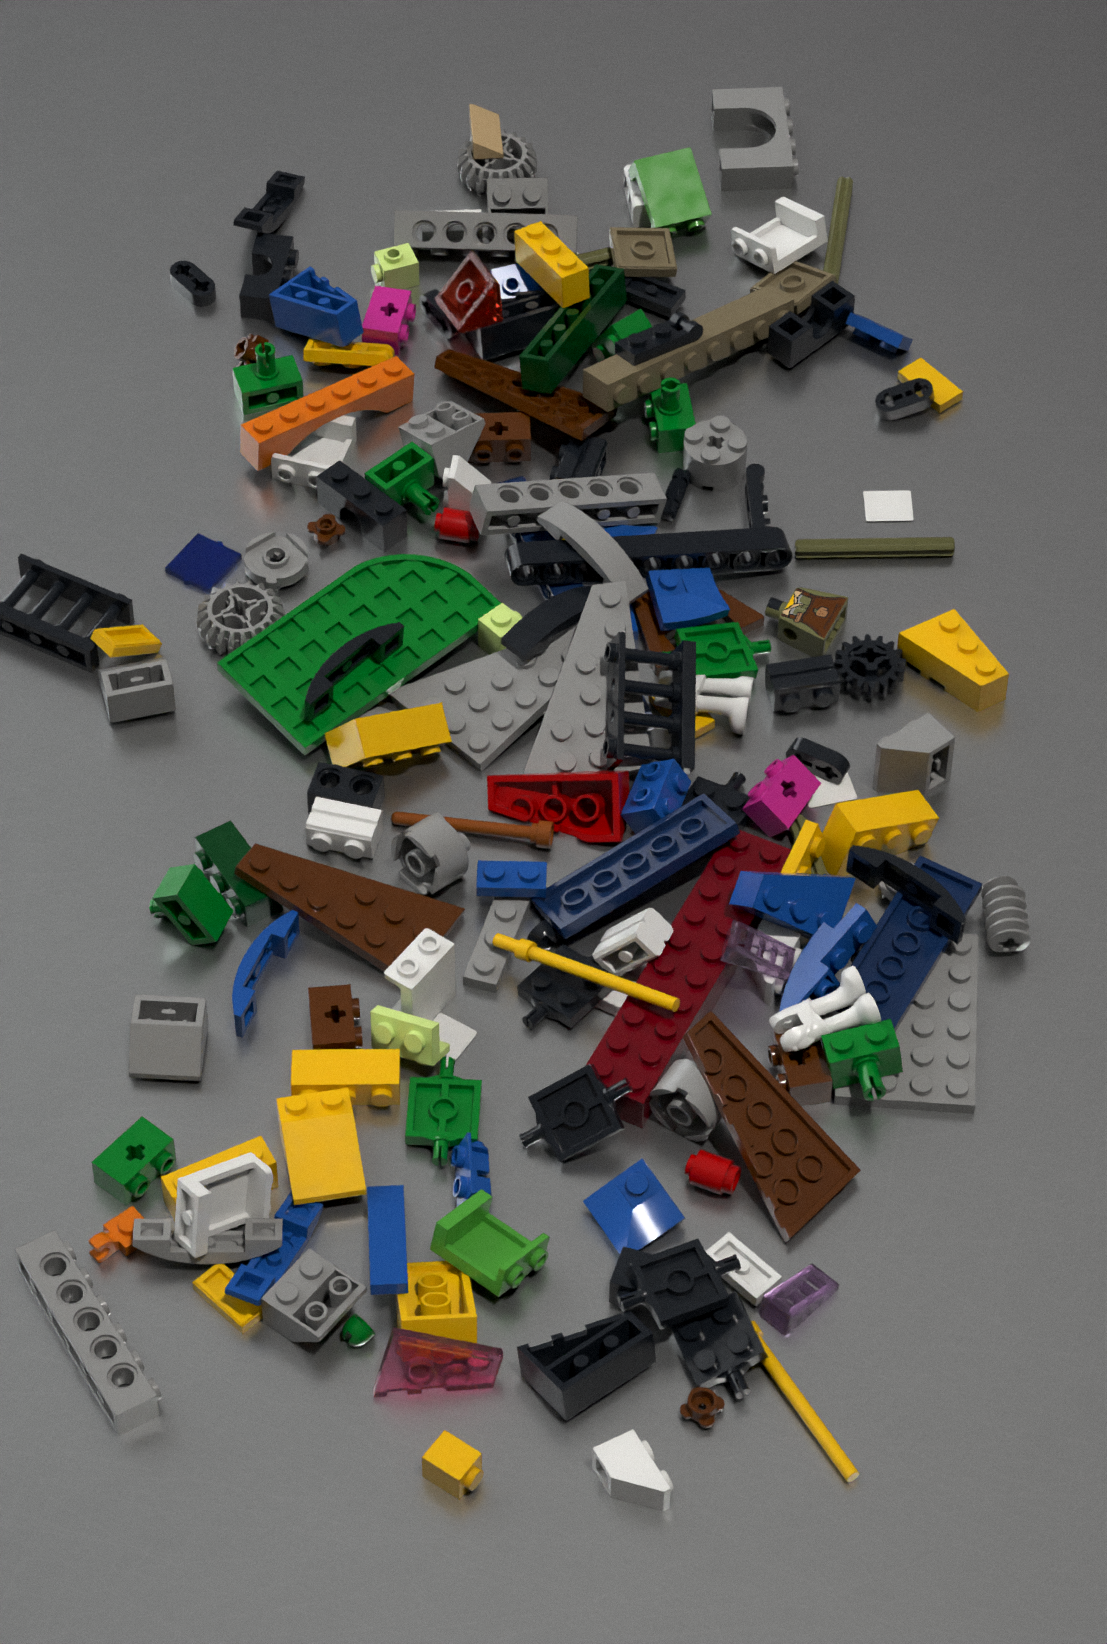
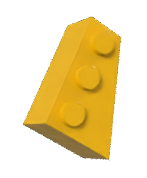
[897,609,1009,712]
[324,703,452,768]
[821,790,939,876]

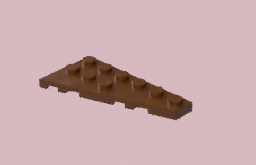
[434,349,618,441]
[234,843,465,972]
[683,1011,861,1243]

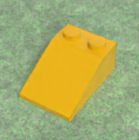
[276,1088,367,1205]
[395,1261,477,1362]

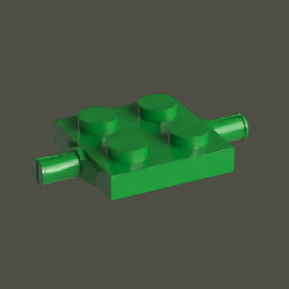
[662,622,771,679]
[405,1057,482,1166]

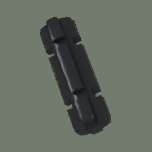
[661,468,691,521]

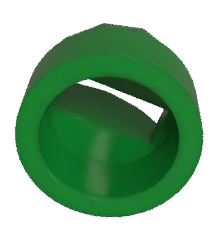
[342,1313,375,1347]

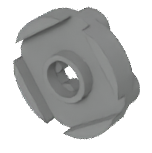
[244,532,309,592]

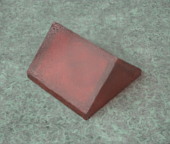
[434,251,503,333]

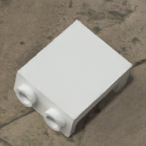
[730,196,828,274]
[271,415,357,489]
[384,928,456,1020]
[174,1152,273,1258]

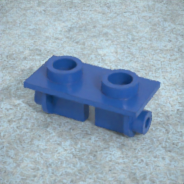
[451,1132,492,1207]

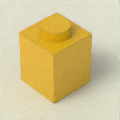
[422,1430,484,1500]

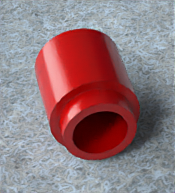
[434,507,480,544]
[685,1149,742,1195]

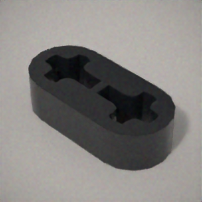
[170,261,216,307]
[420,289,464,339]
[875,378,935,421]
[786,737,850,783]

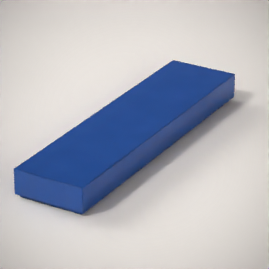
[367,1185,408,1295]

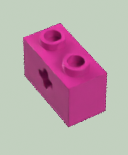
[362,286,416,355]
[742,755,821,838]

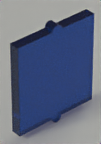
[165,533,242,593]

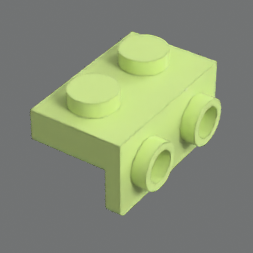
[370,1005,450,1066]

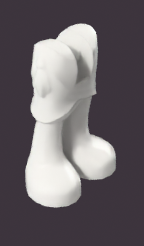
[654,670,754,735]
[769,966,881,1052]

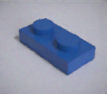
[845,312,913,353]
[476,860,547,898]

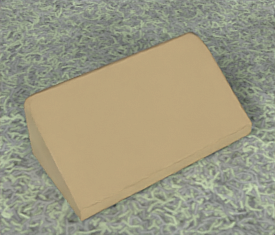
[469,104,503,159]

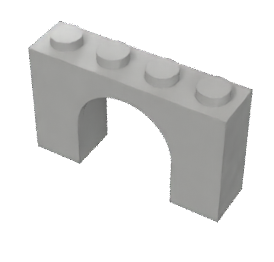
[711,87,799,191]

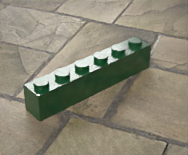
[519,264,627,394]

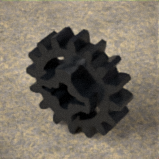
[834,634,906,698]

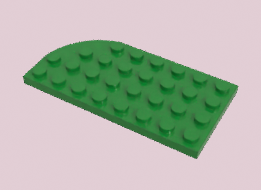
[217,554,501,755]

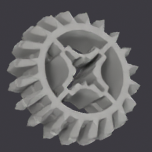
[457,130,537,196]
[196,579,285,656]

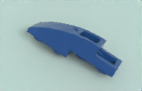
[779,903,878,1012]

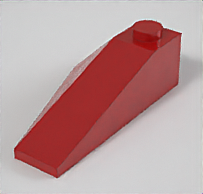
[487,770,629,842]

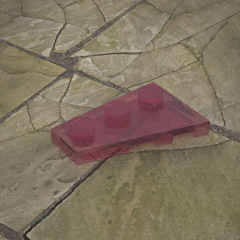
[373,1327,503,1397]

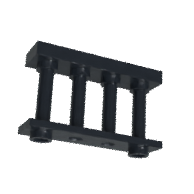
[0,554,135,674]
[603,632,696,776]

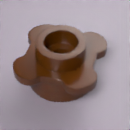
[307,514,345,546]
[680,1387,725,1428]

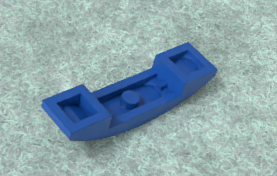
[232,910,300,1038]
[225,1192,324,1306]

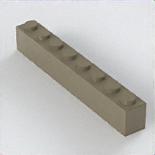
[583,285,794,412]

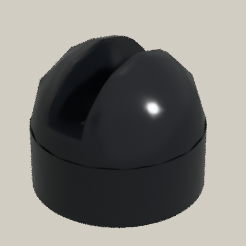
[527,920,558,950]

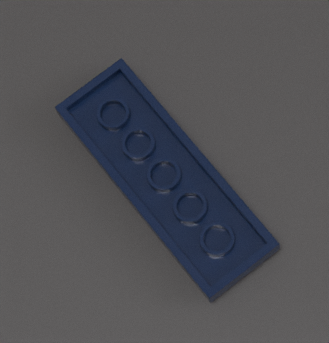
[530,793,740,939]
[836,856,983,1032]

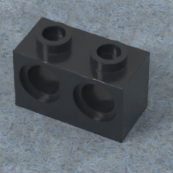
[307,762,385,814]

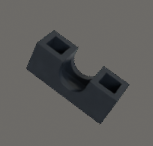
[239,233,299,321]
[767,281,855,368]
[316,460,407,553]

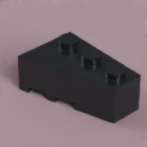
[457,290,561,360]
[517,1311,656,1421]

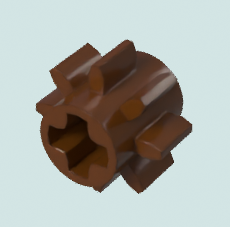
[234,334,269,367]

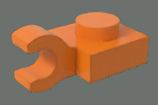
[89,1206,145,1263]

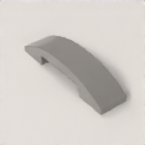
[537,501,649,604]
[133,1219,283,1264]

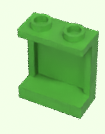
[628,147,712,236]
[430,1189,550,1297]

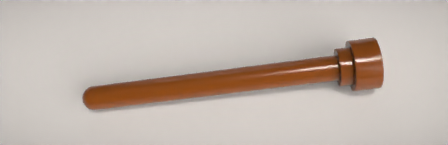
[391,811,554,849]

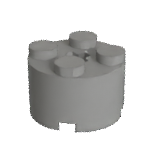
[683,415,747,491]
[391,812,471,895]
[649,1059,723,1141]

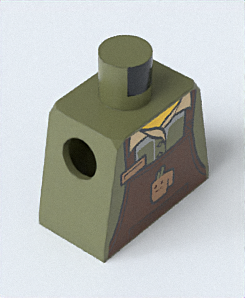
[765,587,848,657]

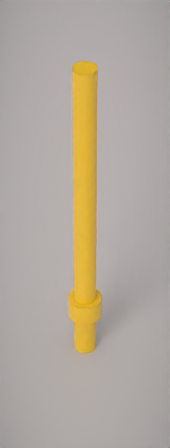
[493,933,680,1012]
[751,1321,860,1482]

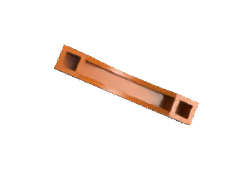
[240,356,415,471]

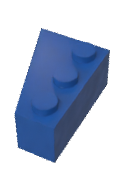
[269,266,364,347]
[729,871,856,940]

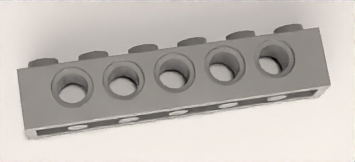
[394,210,578,257]
[469,473,667,535]
[15,1230,162,1435]

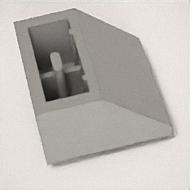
[487,177,549,240]
[399,401,485,478]
[97,657,176,723]
[872,712,955,796]
[129,994,209,1081]
[261,1249,367,1342]

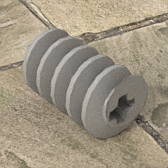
[981,876,1031,953]

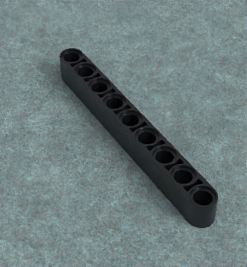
[504,527,793,586]

